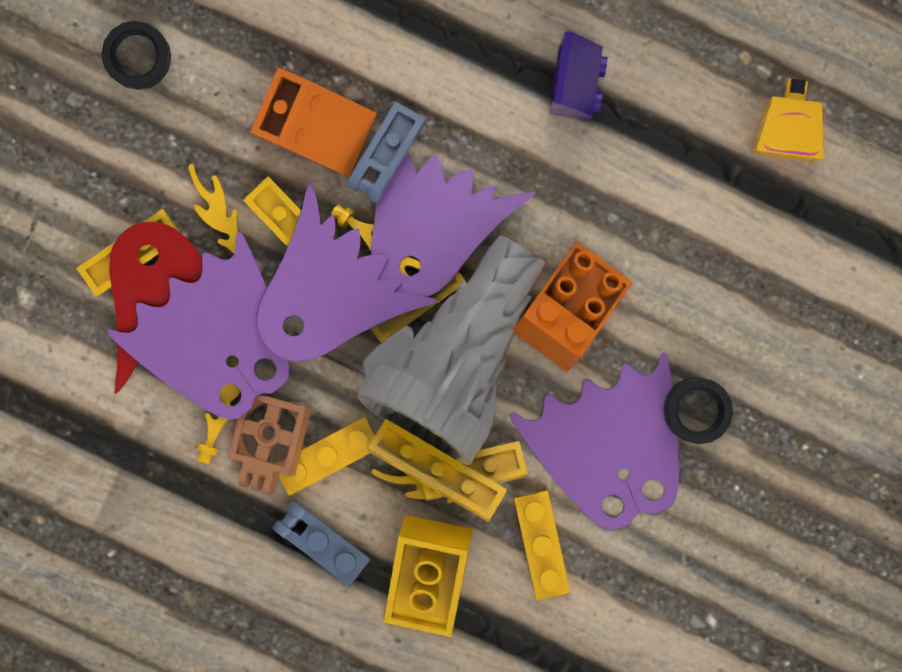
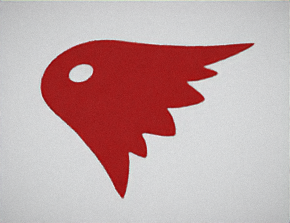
[109,222,203,394]

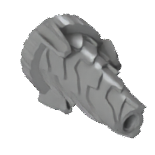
[357,236,545,465]

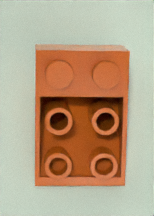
[250,67,377,178]
[514,241,633,372]

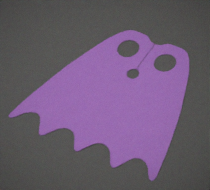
[107,232,289,420]
[510,352,679,530]

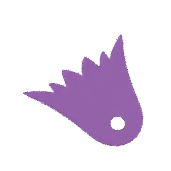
[371,130,536,297]
[257,182,438,361]

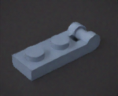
[346,102,426,204]
[272,500,371,587]

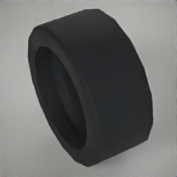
[101,21,171,90]
[663,377,733,444]

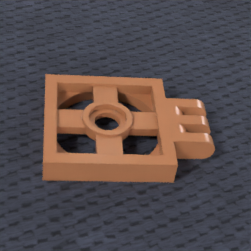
[228,394,312,495]

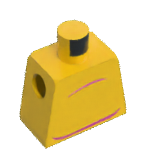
[752,79,824,163]

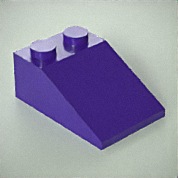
[549,31,608,120]

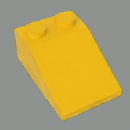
[383,514,474,637]

